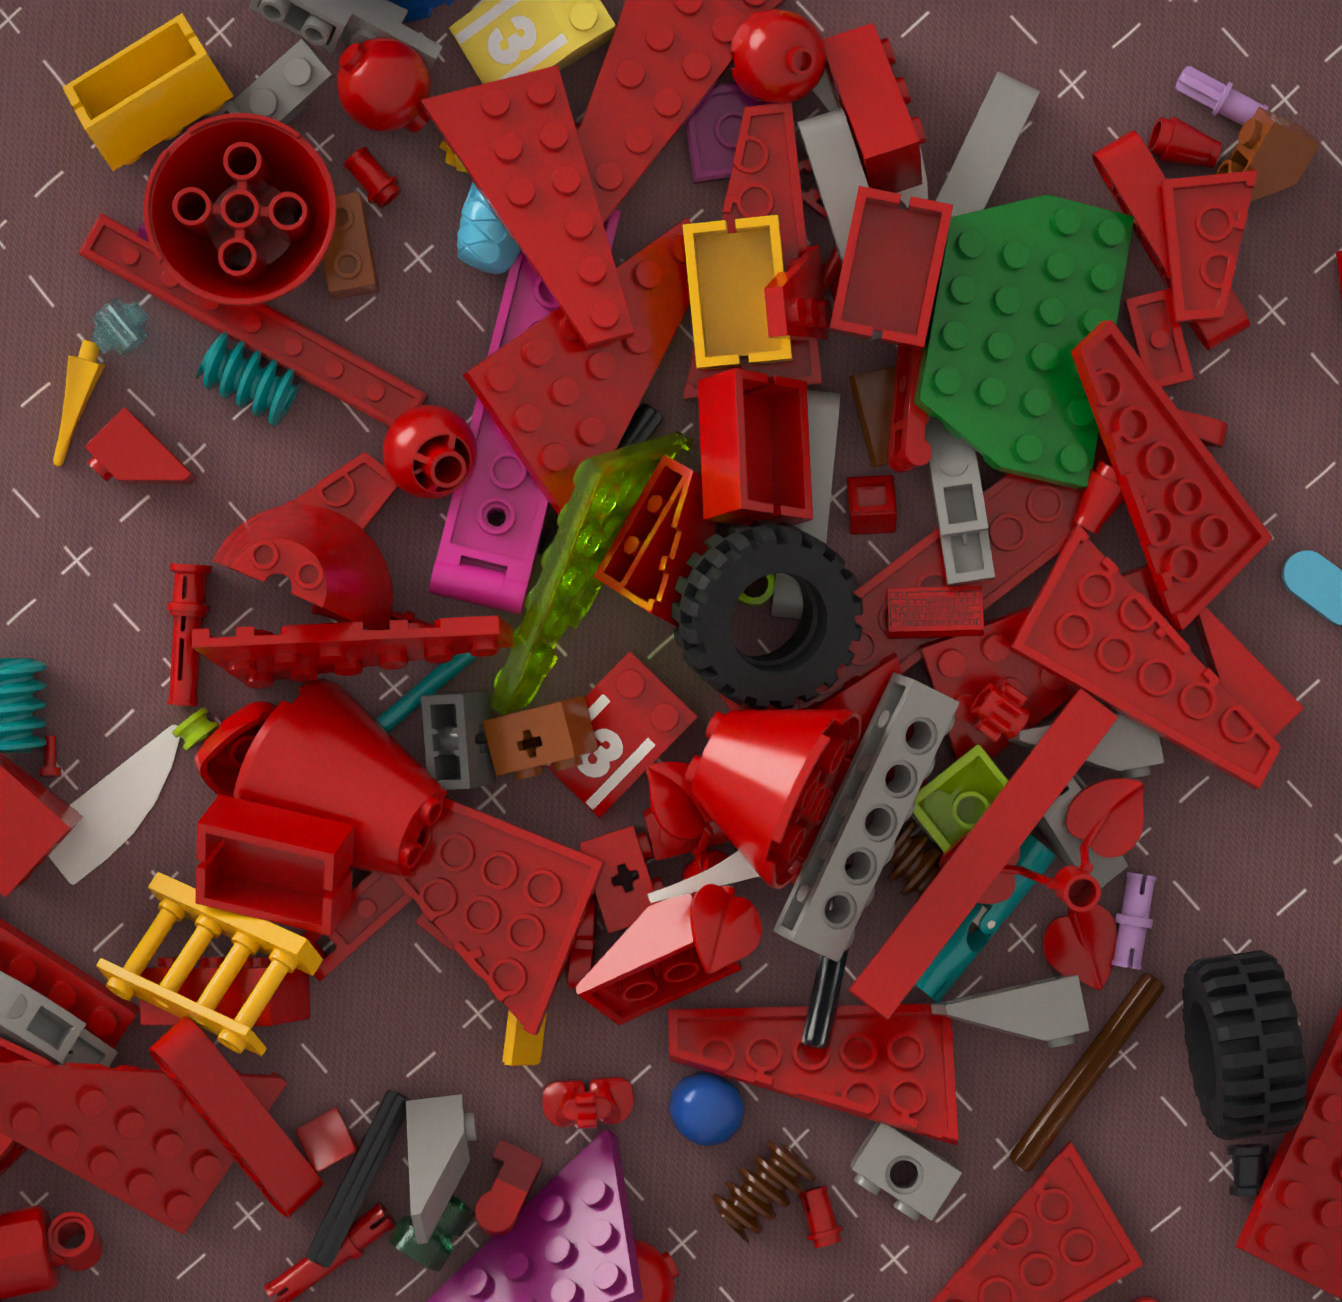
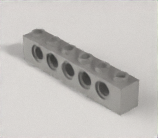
[773,672,960,963]

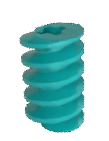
[196,331,302,427]
[0,658,47,753]

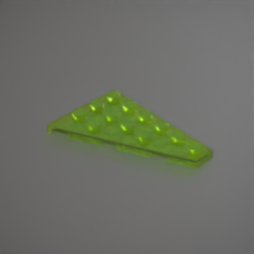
[490,431,693,715]

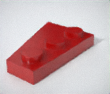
[1162,170,1258,323]
[764,245,832,341]
[282,452,399,531]

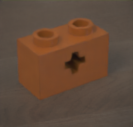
[482,695,598,780]

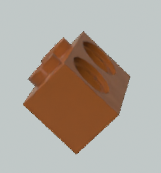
[323,192,380,300]

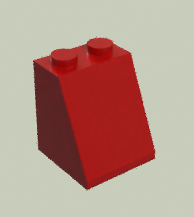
[0,752,83,898]

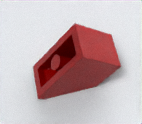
[84,407,197,484]

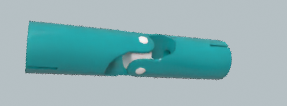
[915,834,1057,1003]

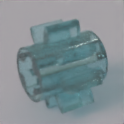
[90,298,150,357]

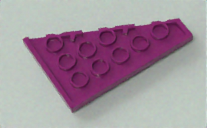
[426,1130,643,1302]

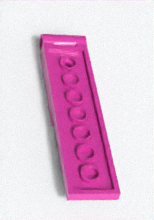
[429,210,621,615]

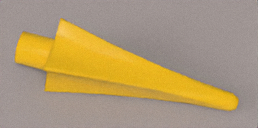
[53,339,105,466]

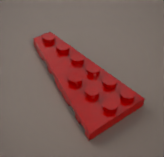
[192,616,514,689]
[930,1140,1144,1302]

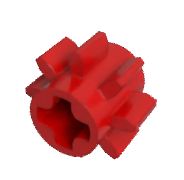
[971,681,1030,742]

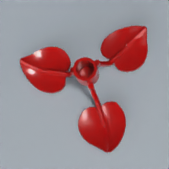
[646,761,804,974]
[939,778,1145,990]

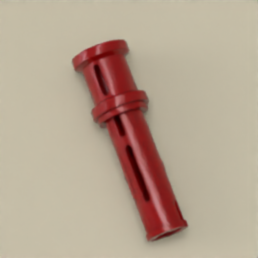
[167,563,213,706]

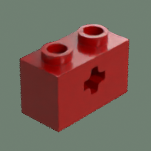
[579,825,664,934]

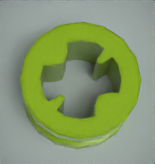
[172,707,220,751]

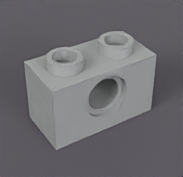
[849,1122,962,1221]

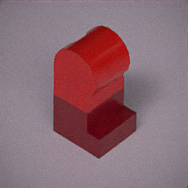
[475,1139,543,1237]

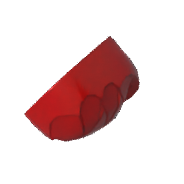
[194,701,277,797]

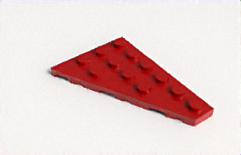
[462,218,692,528]
[391,797,606,1035]
[0,1060,288,1235]

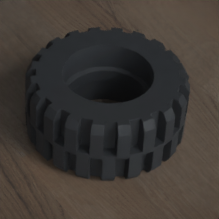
[671,520,864,709]
[1182,950,1307,1140]

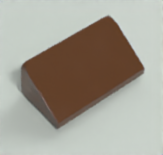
[849,366,896,468]

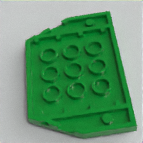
[914,194,1134,491]

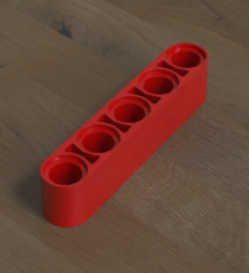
[1092,130,1250,351]
[148,1016,323,1218]

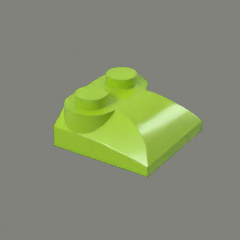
[913,743,1009,853]

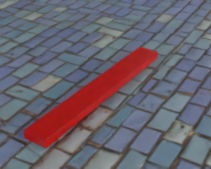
[78,213,428,427]
[848,688,1118,1020]

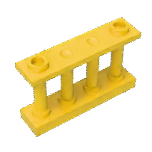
[96,872,323,1056]

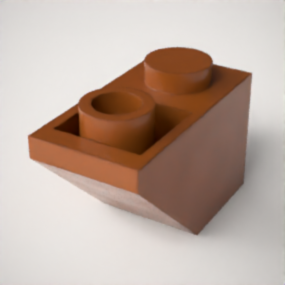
[1216,107,1320,202]

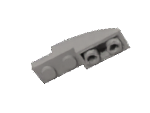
[249,0,443,73]
[208,38,336,125]
[924,417,995,586]
[0,971,118,1067]

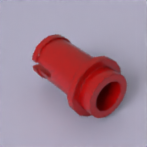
[343,147,402,208]
[798,1185,844,1248]

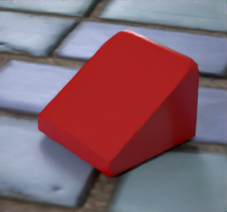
[846,475,897,535]
[295,1106,359,1173]

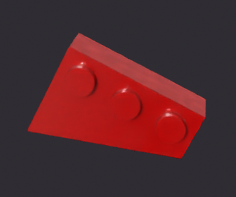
[823,23,926,193]
[140,956,310,1026]

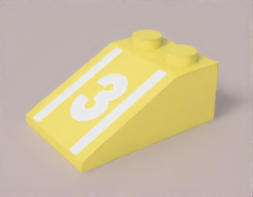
[449,0,616,84]

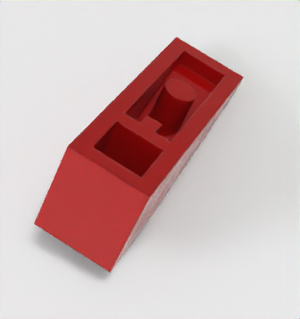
[1193,607,1304,738]

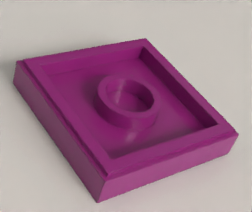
[685,82,774,184]

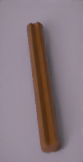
[1009,973,1165,1172]

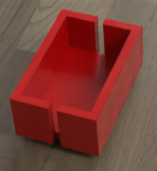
[829,186,953,350]
[698,368,813,527]
[195,794,355,936]

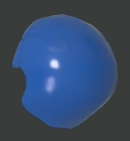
[668,1071,745,1147]

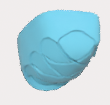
[457,182,521,274]

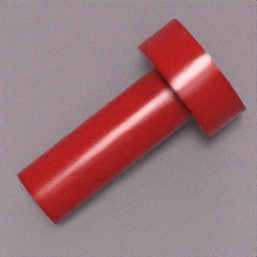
[39,736,61,778]

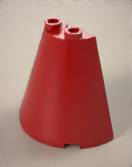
[213,504,394,630]
[233,679,447,877]

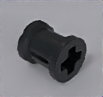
[1227,1143,1270,1196]

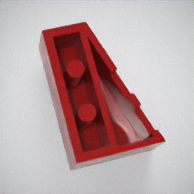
[593,454,718,627]

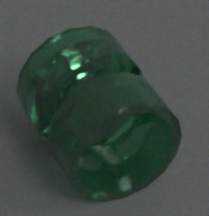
[388,1195,475,1271]

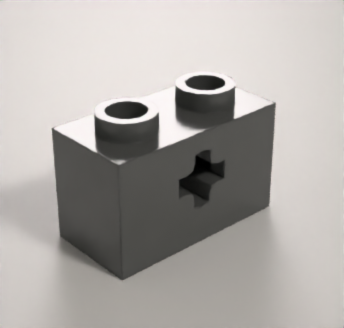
[421,690,496,790]

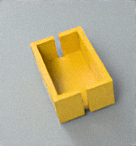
[62,13,234,171]
[683,215,793,370]

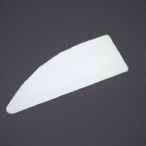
[49,725,180,885]

